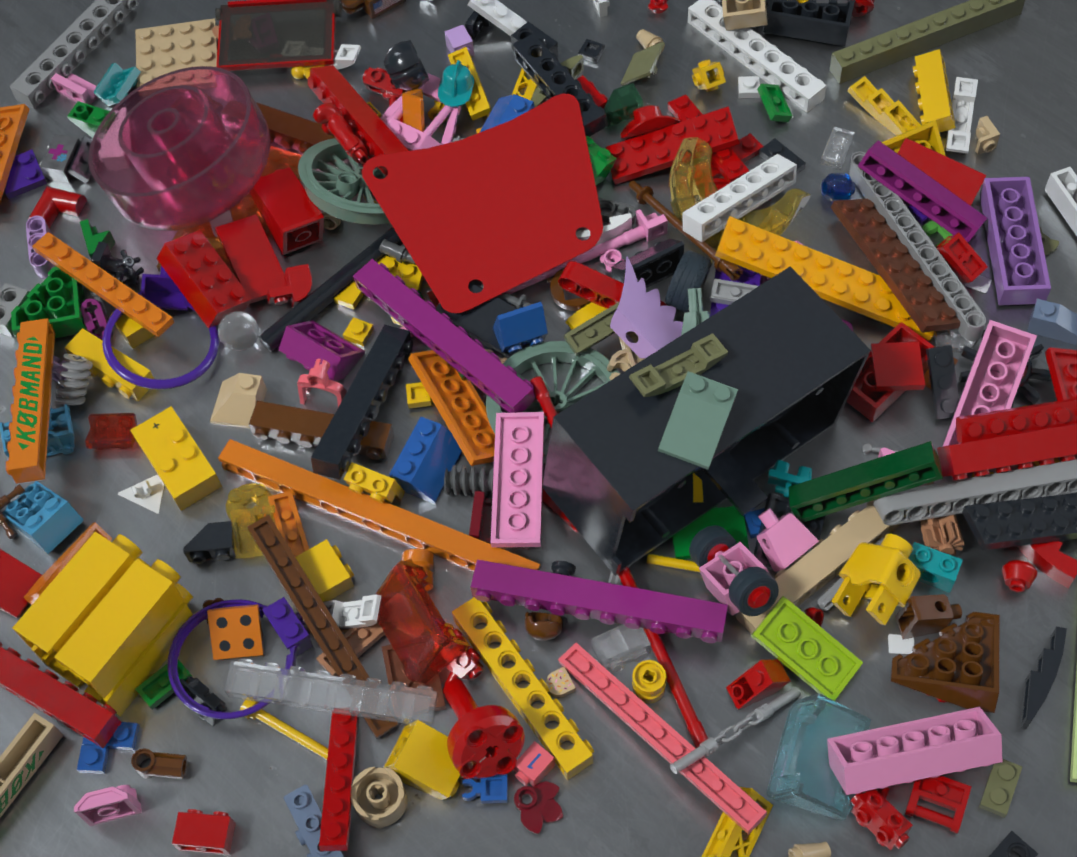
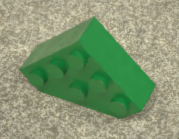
[11,266,88,338]

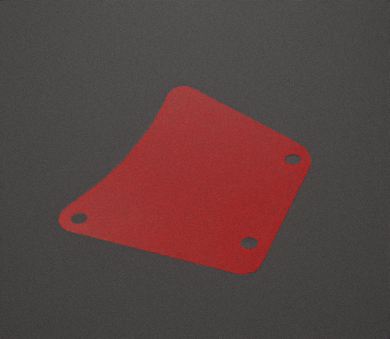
[362,94,603,313]

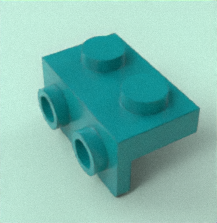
[94,63,141,106]

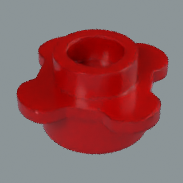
[648,0,668,14]

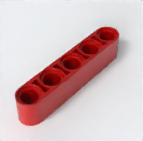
[558,261,667,309]

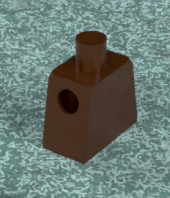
[895,594,962,640]

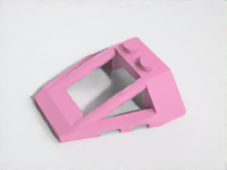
[380,73,462,151]

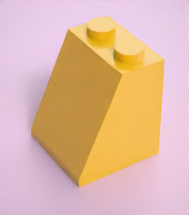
[383,720,460,800]

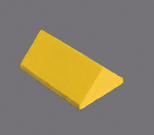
[882,120,946,156]

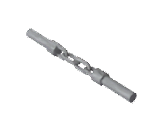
[670,687,801,774]

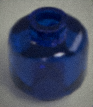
[821,173,856,202]

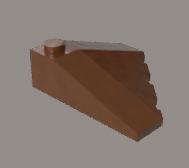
[891,612,1000,713]

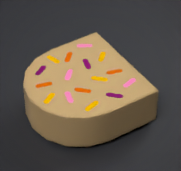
[546,667,576,698]

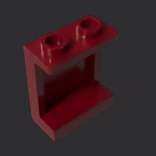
[469,491,529,550]

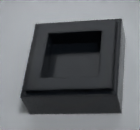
[578,39,605,64]

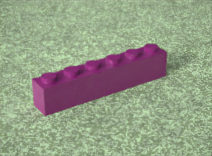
[858,140,987,243]

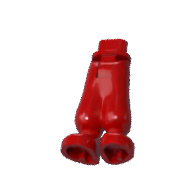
[313,103,369,166]

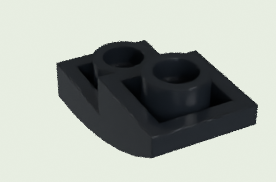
[465,11,492,40]

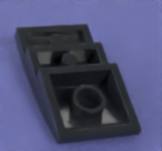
[436,282,517,358]

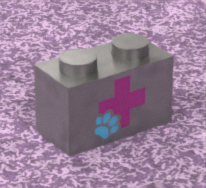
[40,134,80,184]

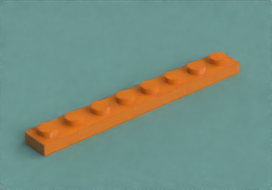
[32,232,175,338]

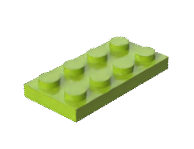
[751,596,863,703]

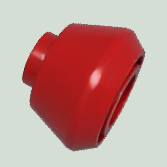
[1002,560,1038,592]

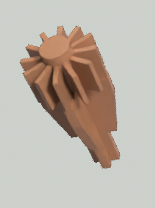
[921,482,964,556]

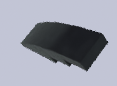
[1021,626,1067,729]

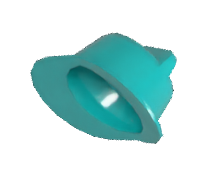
[438,60,474,107]

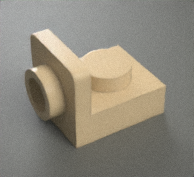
[975,116,1000,155]

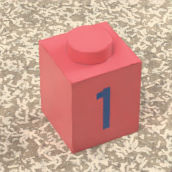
[515,741,555,787]

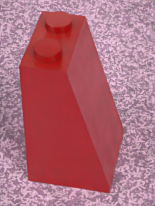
[249,167,324,255]

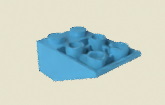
[2,481,84,554]

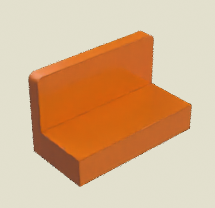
[402,88,425,132]

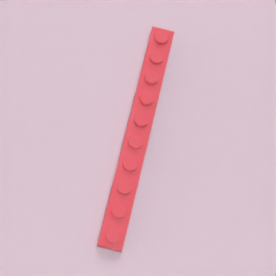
[558,643,767,835]

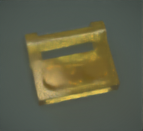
[230,505,276,559]

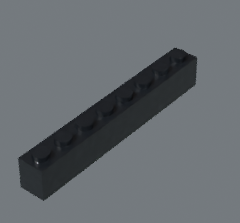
[311,324,413,480]

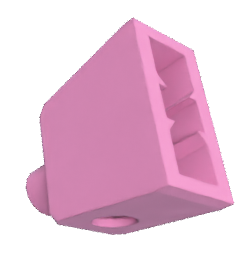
[757,508,819,572]

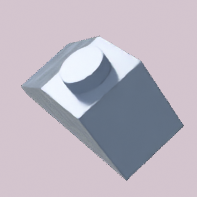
[1027,299,1077,345]

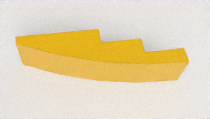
[847,76,921,136]

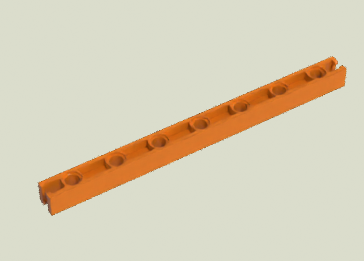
[218,439,541,571]

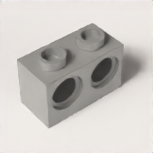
[0,283,29,338]

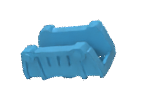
[0,404,75,457]

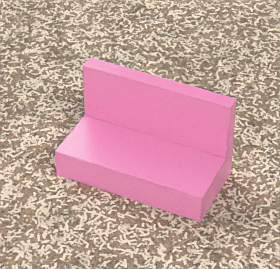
[51,73,98,105]

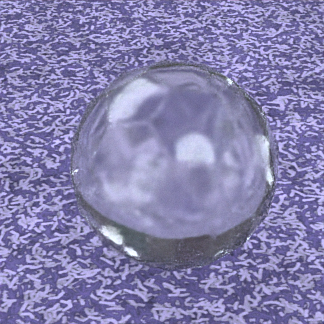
[218,311,259,351]

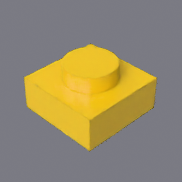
[343,317,374,347]
[406,382,432,408]

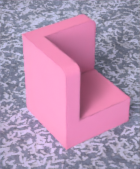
[636,209,668,242]

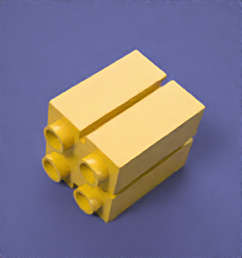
[12,532,193,717]

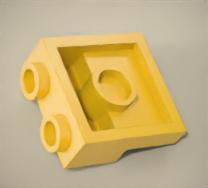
[343,462,405,503]

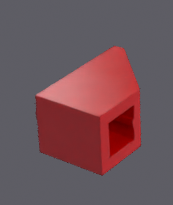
[726,659,791,710]

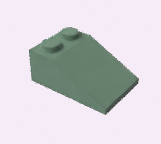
[658,371,738,469]

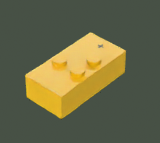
[130,406,222,511]

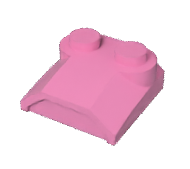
[74,785,142,826]

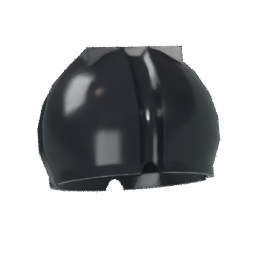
[383,40,430,90]

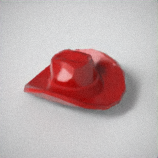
[620,105,682,139]

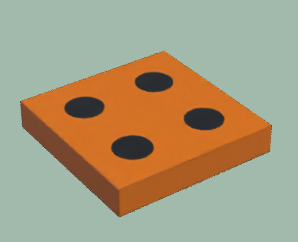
[207,604,265,660]

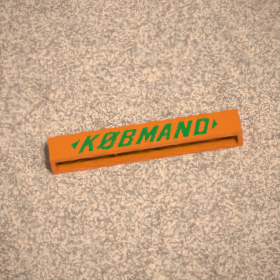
[6,318,55,484]

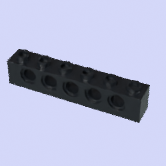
[513,33,606,137]

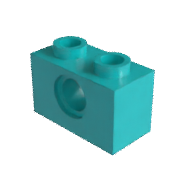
[909,542,963,593]

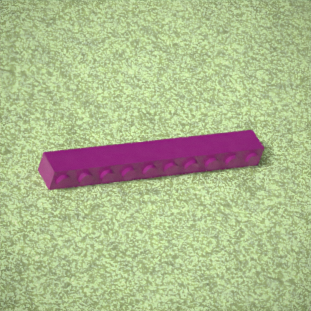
[353,259,535,413]
[470,559,728,643]

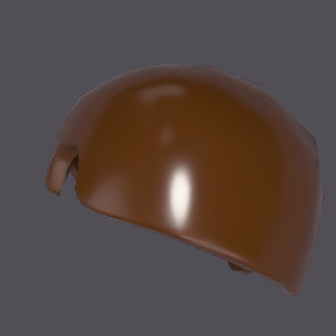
[524,612,563,641]

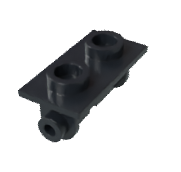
[180,676,227,726]

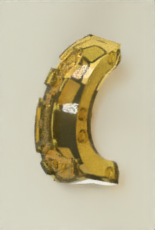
[669,137,811,251]

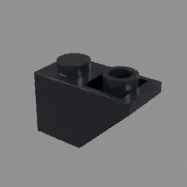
[183,521,237,563]

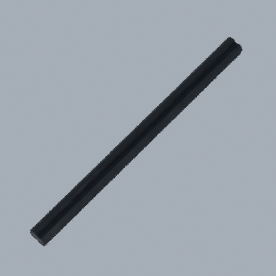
[258,227,403,352]

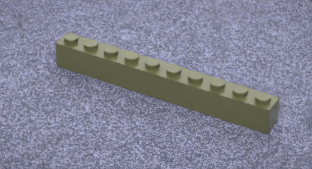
[829,0,1025,84]

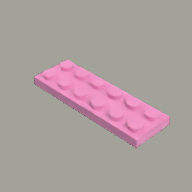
[491,412,545,547]

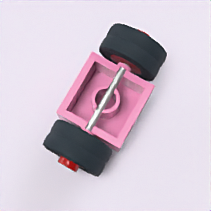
[689,525,779,616]

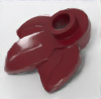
[514,781,564,834]

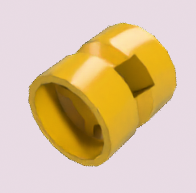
[632,660,666,704]

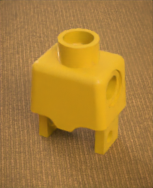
[831,534,921,625]

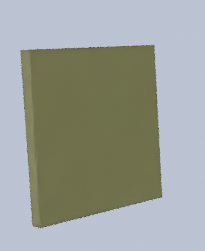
[621,42,665,86]

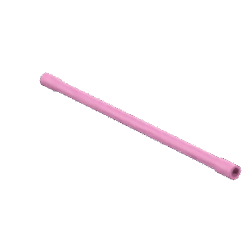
[401,226,646,338]

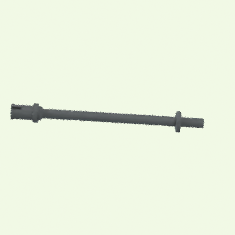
[379,239,544,310]

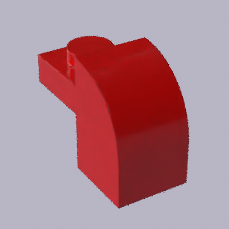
[267,264,312,308]

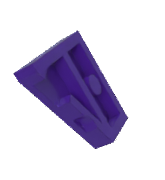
[5,149,47,199]

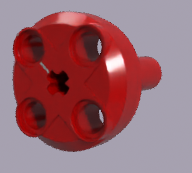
[443,679,525,779]

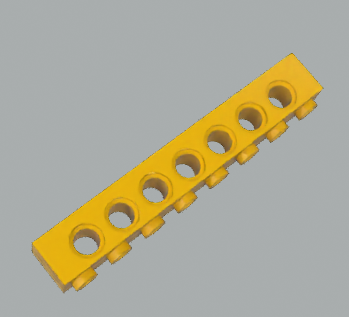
[452,597,594,780]

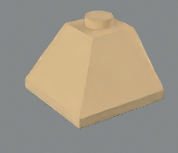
[210,373,267,429]

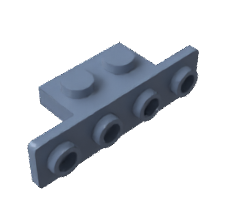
[284,785,344,857]

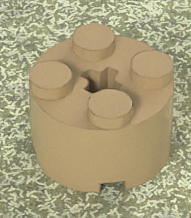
[351,767,408,829]

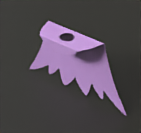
[610,257,683,359]

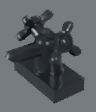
[91,242,144,286]

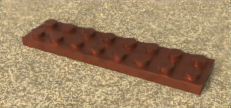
[830,198,961,333]

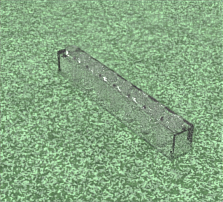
[225,659,438,728]

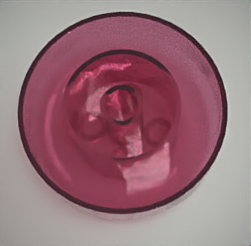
[88,66,271,231]

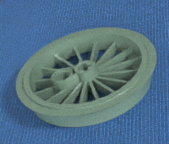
[298,138,390,225]
[486,341,620,465]

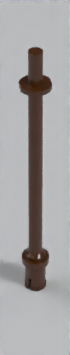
[629,181,743,281]

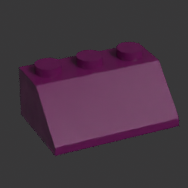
[279,320,365,381]

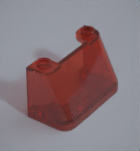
[375,560,471,684]

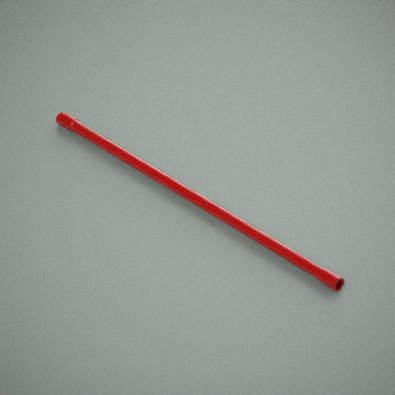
[529,376,708,748]

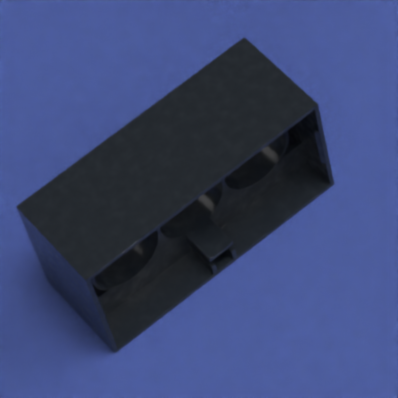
[542,266,871,576]

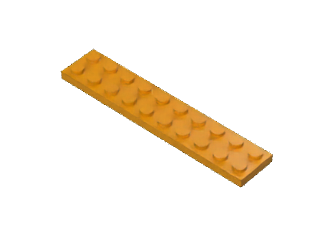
[715,216,934,341]

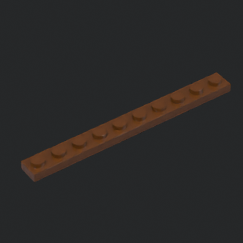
[247,515,399,739]

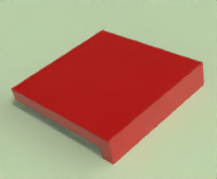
[871,342,925,391]

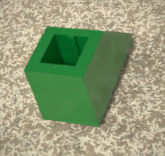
[67,101,115,140]

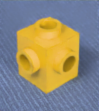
[692,59,726,92]

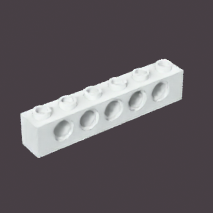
[682,154,797,242]

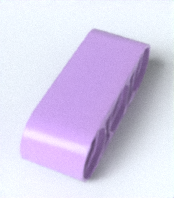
[26,216,55,279]

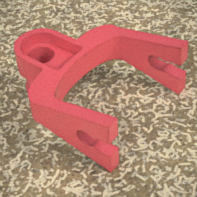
[297,359,347,407]

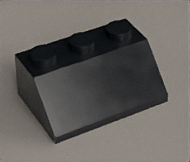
[611,238,684,288]

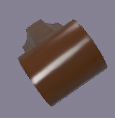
[131,748,187,779]

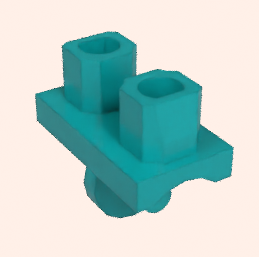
[767,460,812,498]

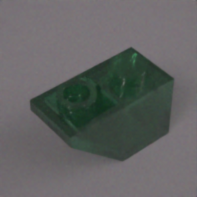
[604,83,643,128]

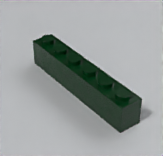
[788,441,943,523]

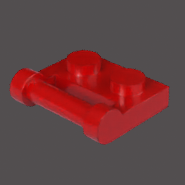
[904,775,972,834]

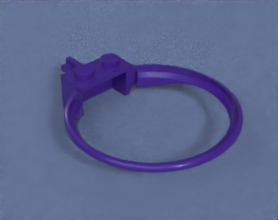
[102,266,219,389]
[167,597,313,719]

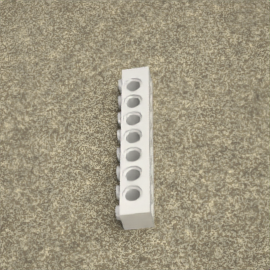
[688,0,826,113]

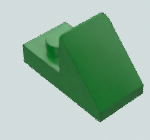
[80,219,115,258]

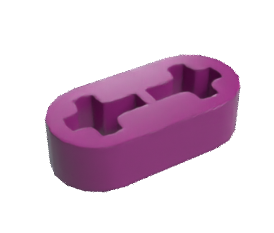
[81,298,108,340]

